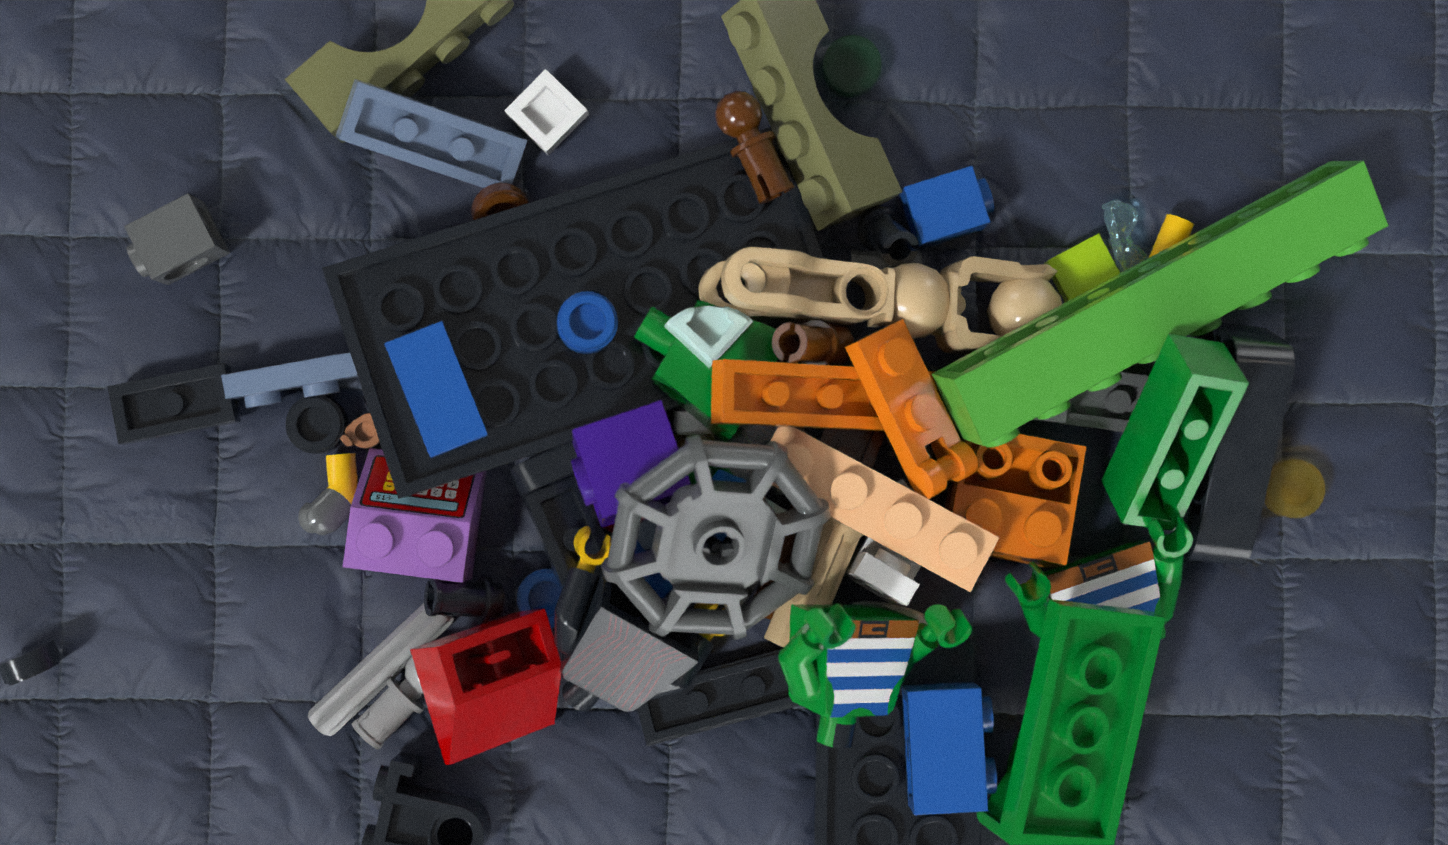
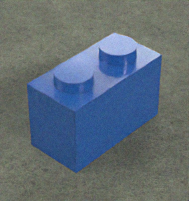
[902,682,997,815]

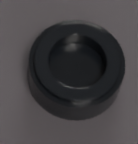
[285,395,348,454]
[0,639,62,686]

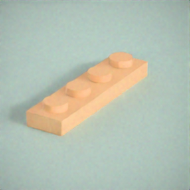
[771,426,999,592]

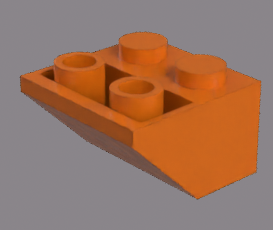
[945,434,1086,569]

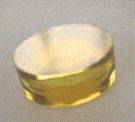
[1264,460,1325,518]

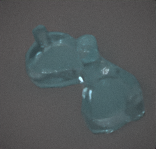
[1101,199,1148,273]

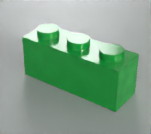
[1101,333,1249,531]

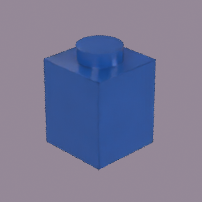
[898,166,994,250]

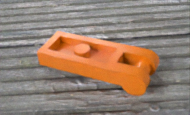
[845,319,978,499]

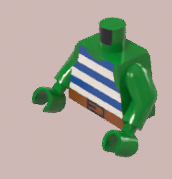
[1005,516,1193,640]
[778,604,972,748]

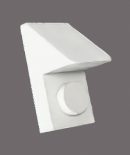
[844,536,921,606]

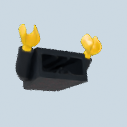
[554,526,725,712]

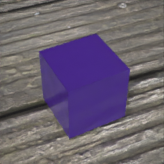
[570,400,691,528]

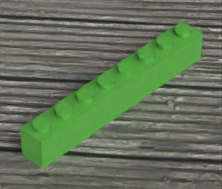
[932,161,1389,448]

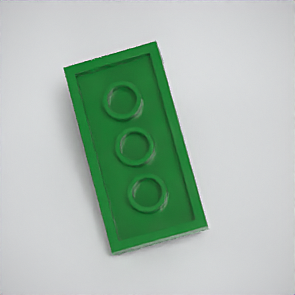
[977,599,1165,845]

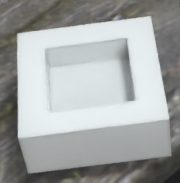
[504,69,589,156]

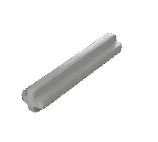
[308,603,454,736]

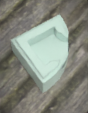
[664,306,753,368]

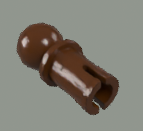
[715,90,794,204]
[772,320,855,366]

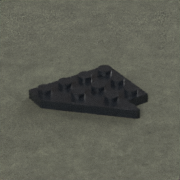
[814,685,1005,845]

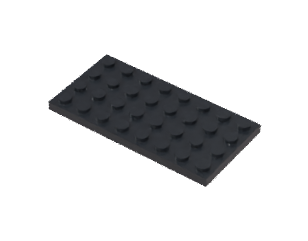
[322,127,847,499]

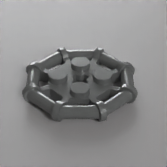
[602,434,831,640]

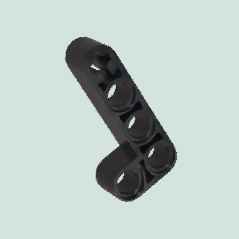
[1183,323,1295,565]

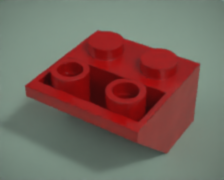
[410,608,561,765]

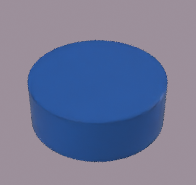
[557,291,618,354]
[517,568,561,628]

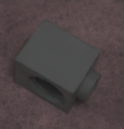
[124,193,230,285]

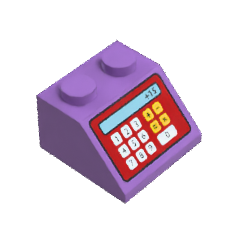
[343,448,486,583]

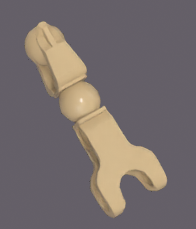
[698,247,1062,355]

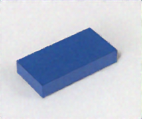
[384,321,488,458]

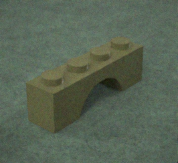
[285,0,515,144]
[721,0,902,231]

